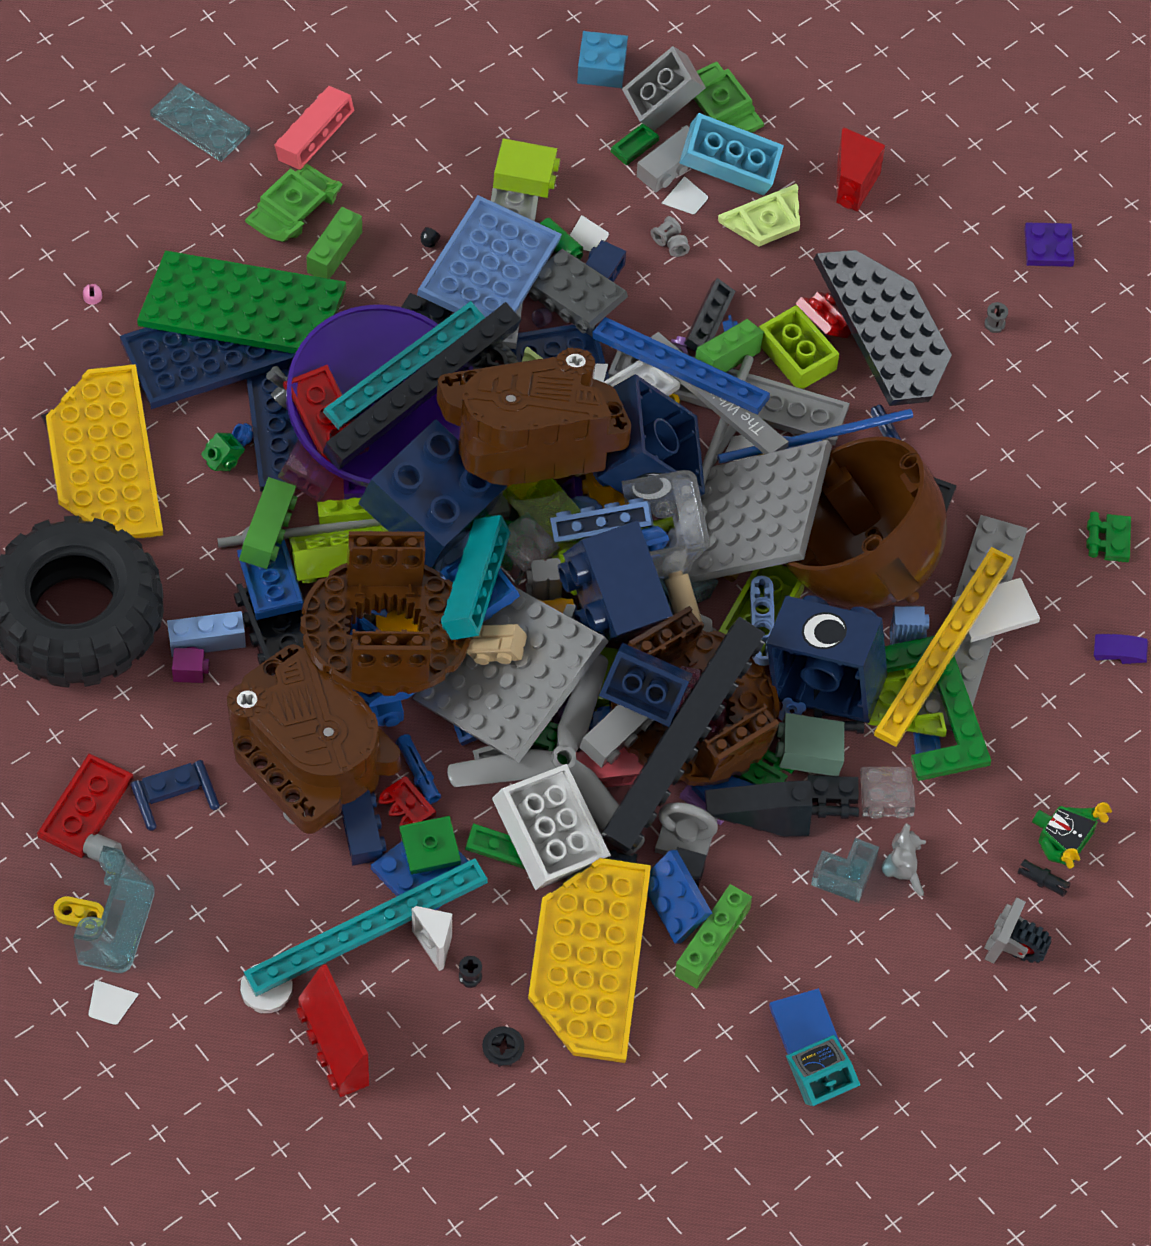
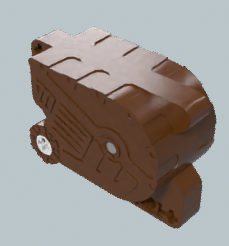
[437,347,631,485]
[227,644,401,834]

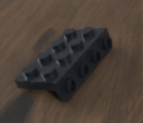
[233,583,304,675]

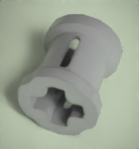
[650,216,681,246]

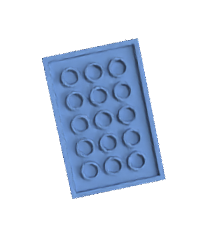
[417,195,562,317]

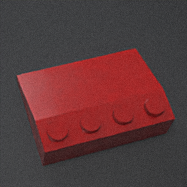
[296,964,369,1097]

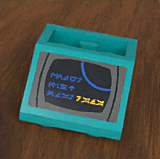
[786,1035,860,1106]

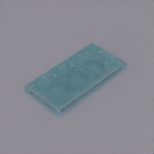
[150,83,250,162]

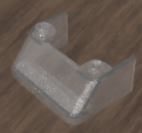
[622,470,709,579]

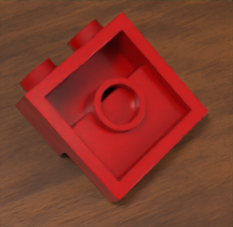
[795,292,851,338]

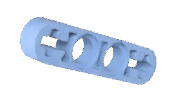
[750,576,774,666]

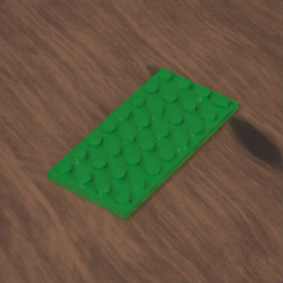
[137,250,346,354]

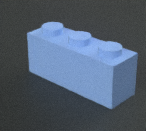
[167,611,246,657]

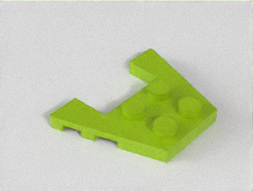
[868,667,947,737]

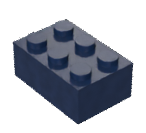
[599,643,693,727]

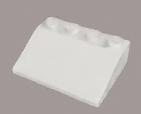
[492,764,611,890]

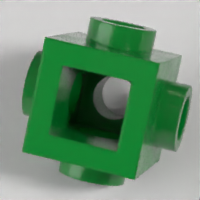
[201,433,245,471]

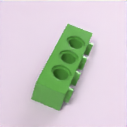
[675,884,752,989]

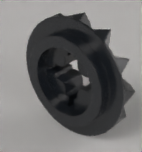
[482,1026,524,1067]

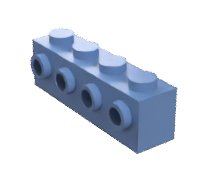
[550,498,654,544]

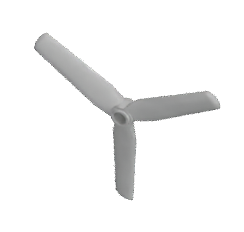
[447,654,645,855]

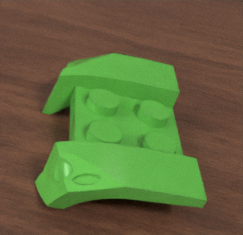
[693,62,764,133]
[245,163,343,242]

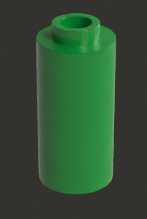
[540,218,583,260]

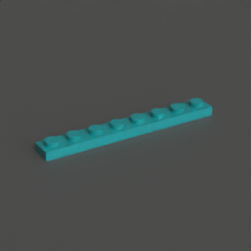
[323,301,485,430]

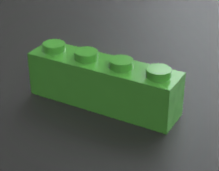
[239,477,298,569]

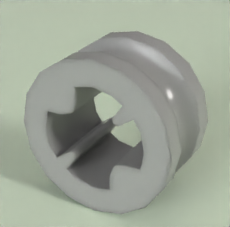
[667,235,690,257]

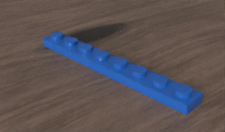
[593,317,770,415]

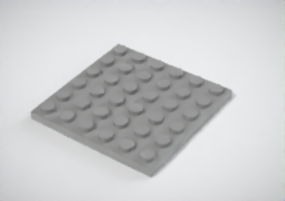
[682,440,832,583]
[413,587,609,763]

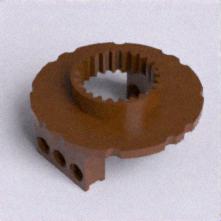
[300,531,471,696]
[609,606,780,786]

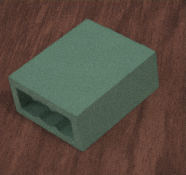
[775,713,844,776]

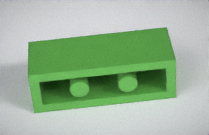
[306,207,362,279]
[695,319,764,372]

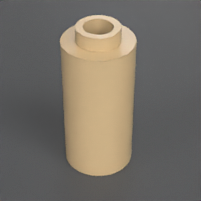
[664,570,702,622]

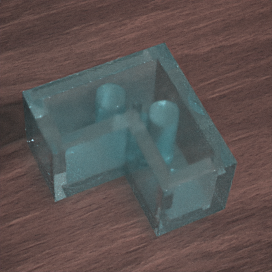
[811,838,879,903]

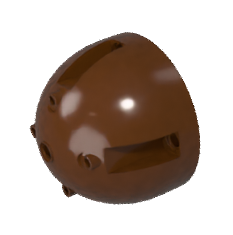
[785,437,947,609]

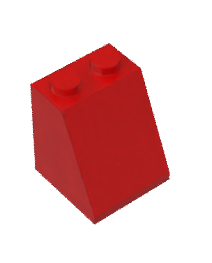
[836,127,885,212]

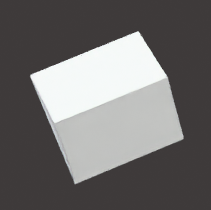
[412,906,452,971]

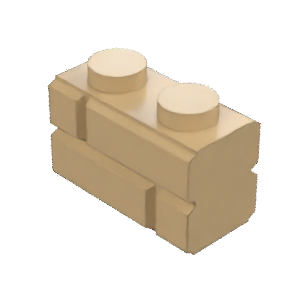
[467,624,527,665]

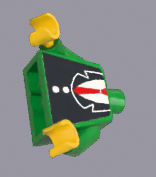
[1032,802,1112,869]

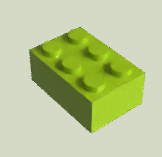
[759,305,839,389]

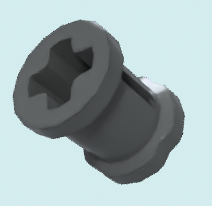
[984,302,1008,333]

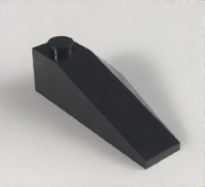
[704,780,813,838]

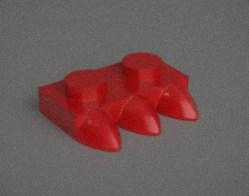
[378,776,436,828]

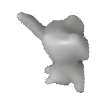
[881,823,926,896]

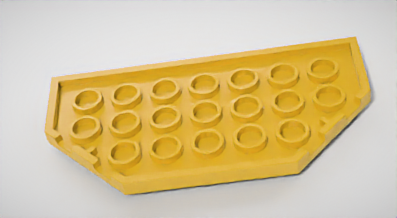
[46,364,163,539]
[528,858,651,1063]

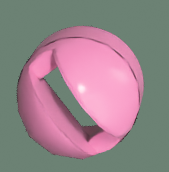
[83,284,102,305]

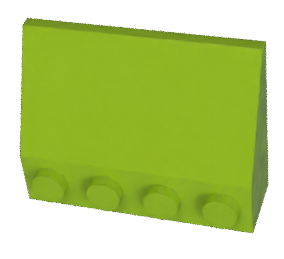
[289,525,387,583]

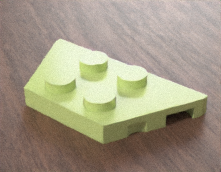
[718,184,800,247]

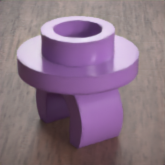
[671,336,692,355]

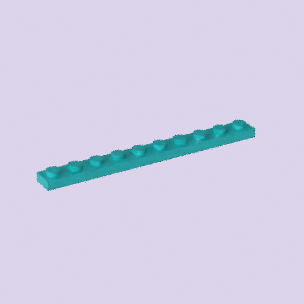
[244,858,488,997]

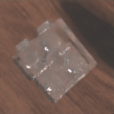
[860,767,915,819]

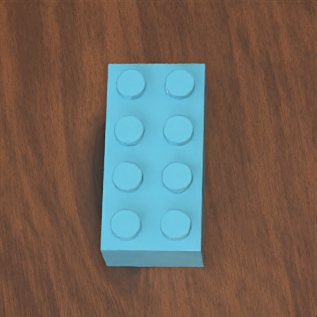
[679,113,784,195]

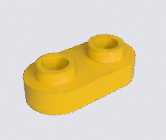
[53,896,105,930]

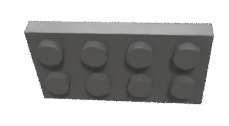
[528,249,628,337]

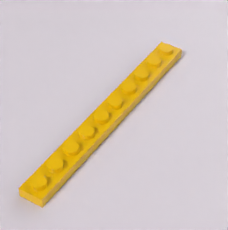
[874,547,1013,747]

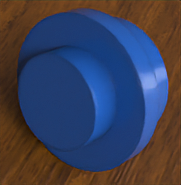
[232,423,253,447]

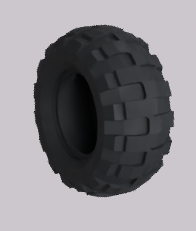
[0,516,164,688]

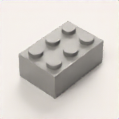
[622,46,706,131]

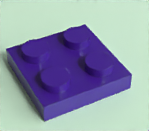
[1024,223,1074,267]

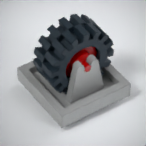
[984,897,1052,964]

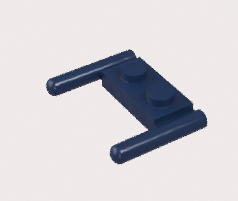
[131,760,220,831]

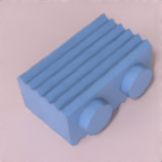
[890,606,929,645]

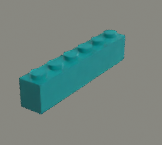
[441,515,511,640]

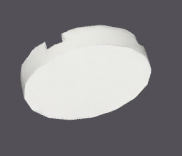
[240,963,293,1013]

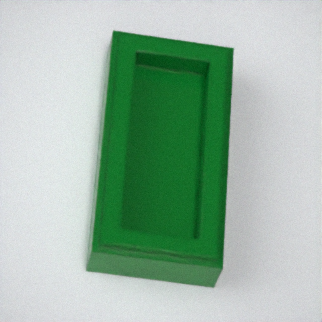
[611,123,659,166]

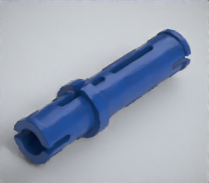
[396,734,441,804]

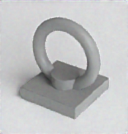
[655,802,718,855]

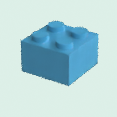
[577,31,628,88]

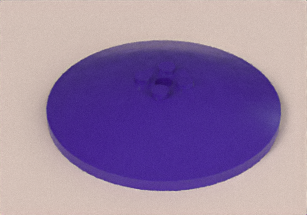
[286,305,473,487]

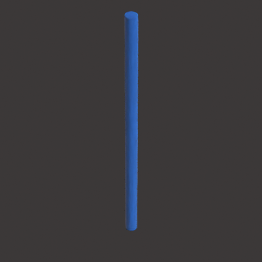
[717,409,913,464]

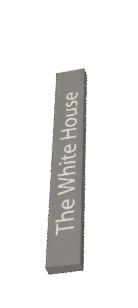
[650,332,789,454]

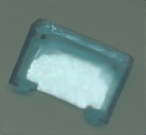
[73,846,155,973]

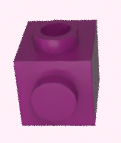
[172,647,209,683]

